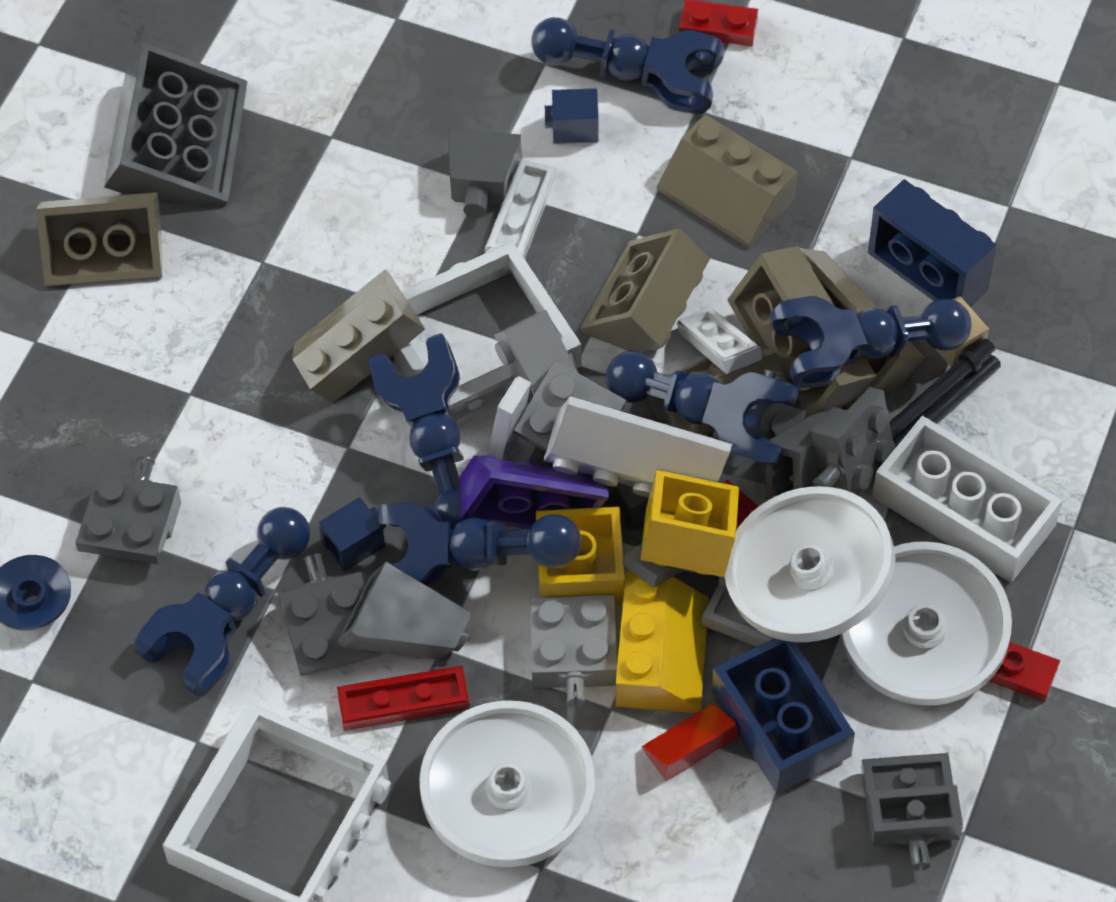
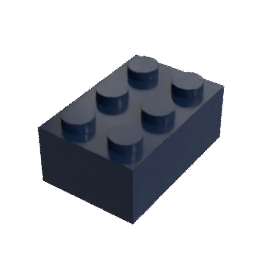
[868,179,997,307]
[712,638,855,794]

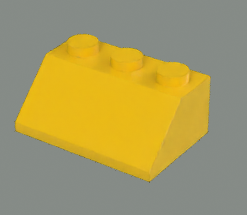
[616,571,709,713]

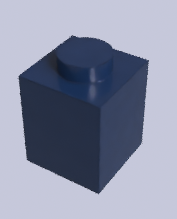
[544,88,599,143]
[318,497,386,572]

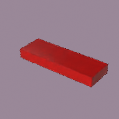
[337,665,470,731]

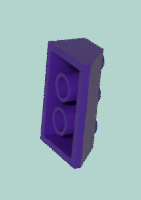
[460,455,609,530]

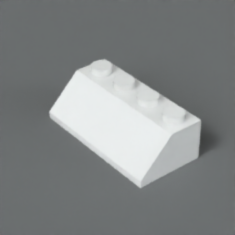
[544,396,732,498]

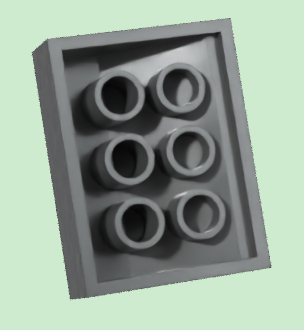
[104,42,248,206]

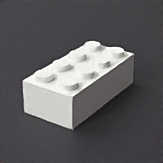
[872,415,1062,583]

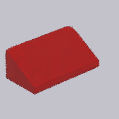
[642,703,738,781]

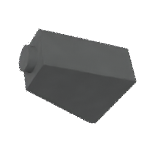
[766,409,829,501]
[337,562,472,660]

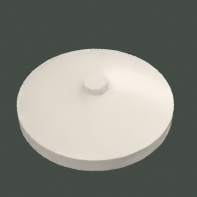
[725,486,895,642]
[840,542,1012,706]
[420,701,595,867]

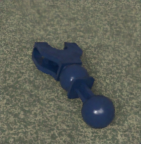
[531,17,725,114]
[769,296,972,388]
[369,333,465,524]
[606,351,800,465]
[378,502,581,587]
[135,507,310,696]

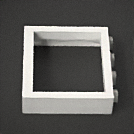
[393,241,582,424]
[163,702,391,902]

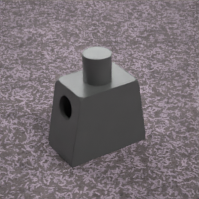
[448,128,522,218]

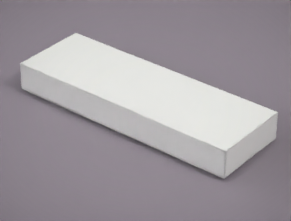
[485,159,557,259]
[676,307,763,374]
[488,376,531,461]

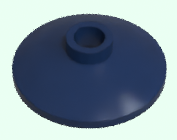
[0,555,71,630]

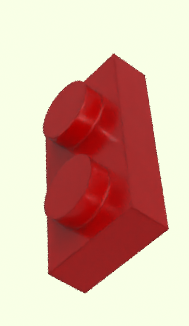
[679,0,759,47]

